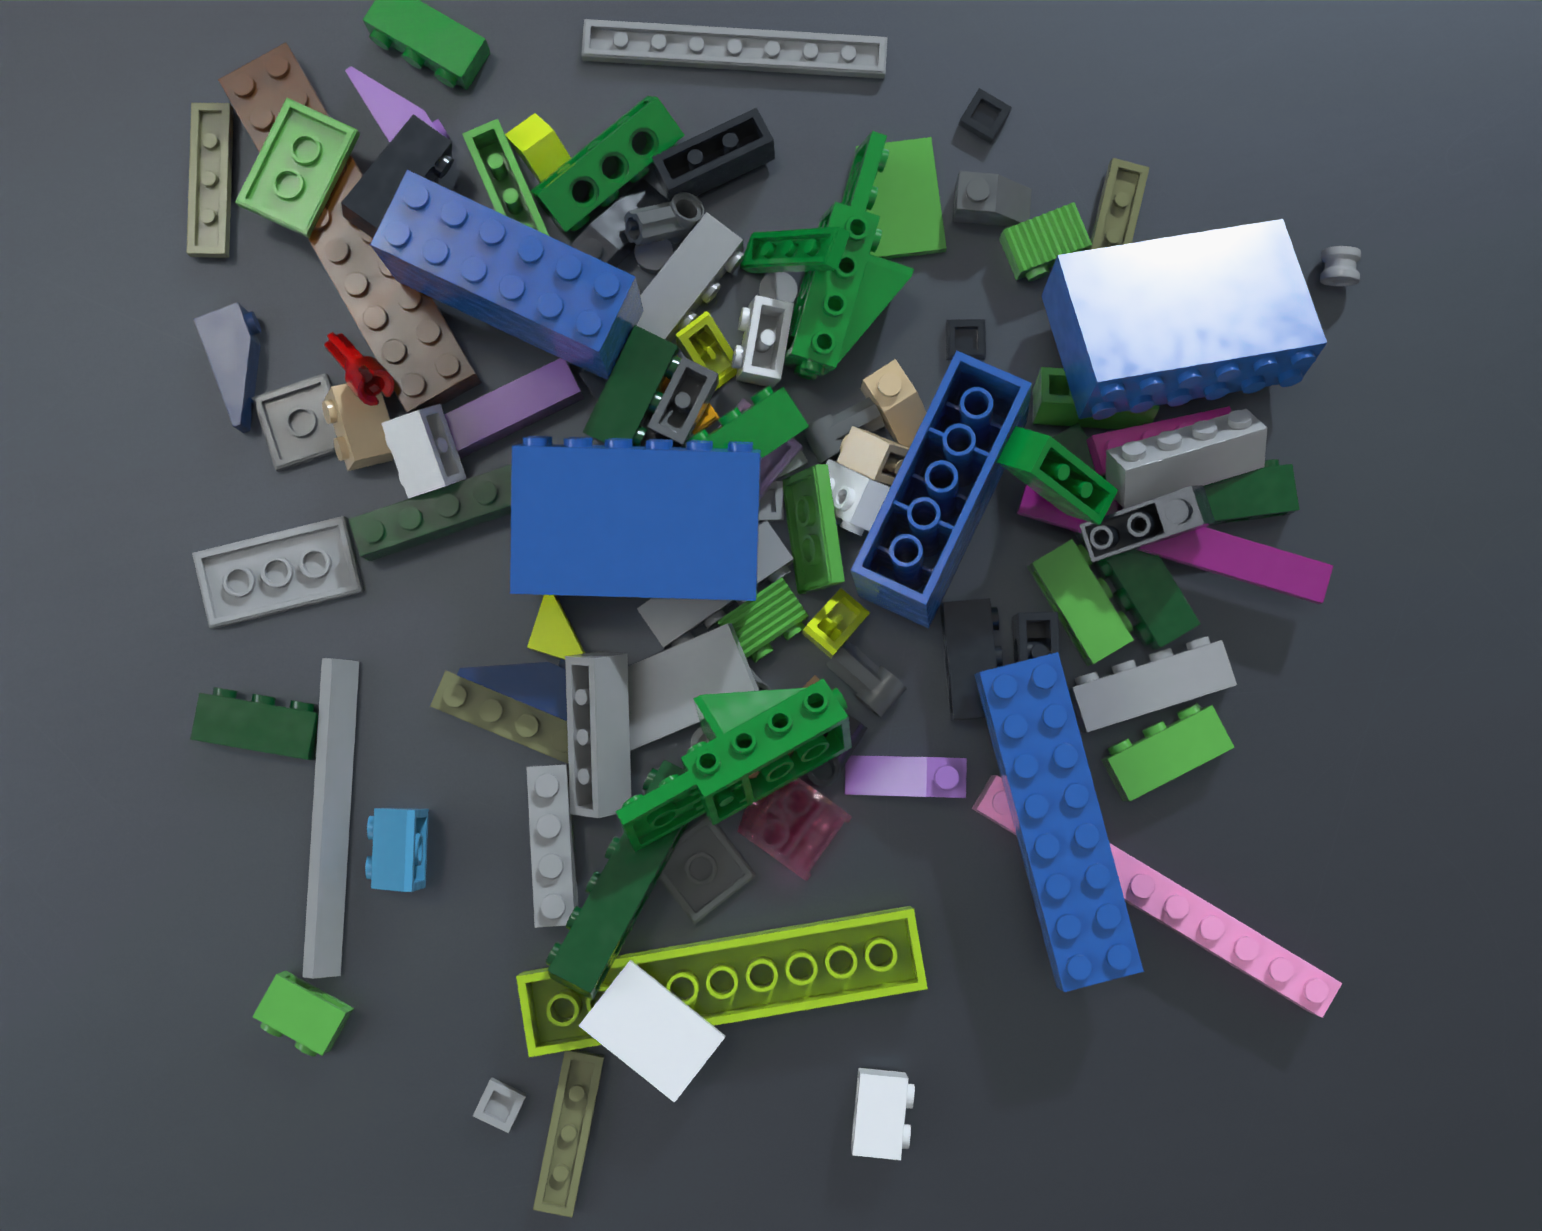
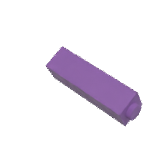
[444,358,584,459]

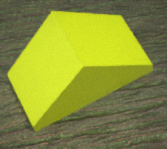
[505,113,571,183]
[675,311,737,391]
[802,588,870,658]
[527,595,585,660]

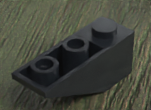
[1080,485,1216,562]

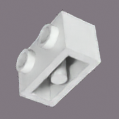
[732,295,794,388]
[381,404,467,498]
[826,459,890,536]
[851,1068,915,1160]

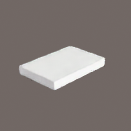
[579,960,725,1103]

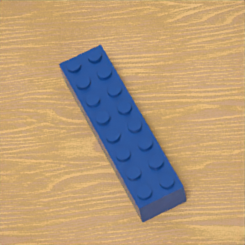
[974,652,1144,992]

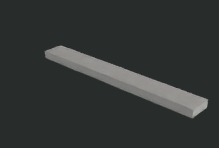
[582,19,888,79]
[302,658,359,979]

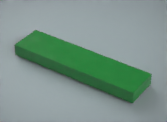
[740,226,851,273]

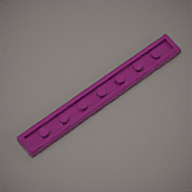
[1017,484,1334,604]

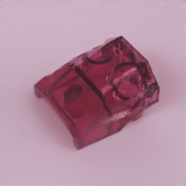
[738,778,852,881]

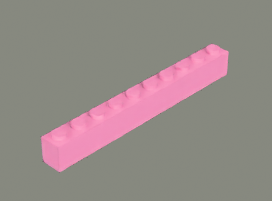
[972,775,1342,1018]

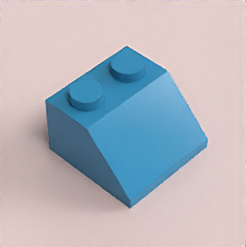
[365,808,429,892]

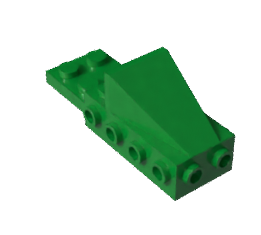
[783,131,914,380]
[615,678,852,852]

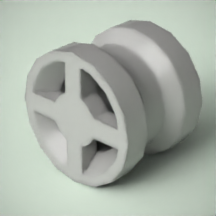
[1320,246,1361,286]

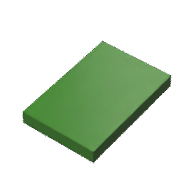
[235,98,360,238]
[855,137,947,259]
[782,464,845,594]

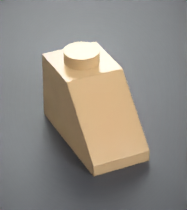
[860,359,927,448]
[837,426,909,485]

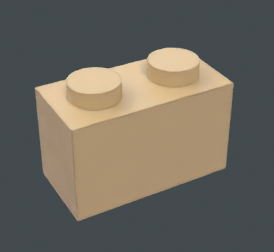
[322,383,394,471]

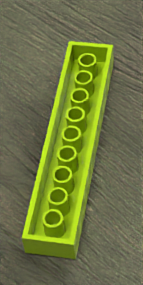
[516,906,928,1057]

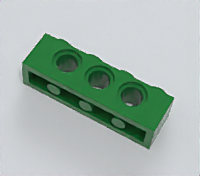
[530,95,685,232]

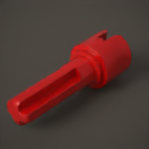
[324,332,395,406]

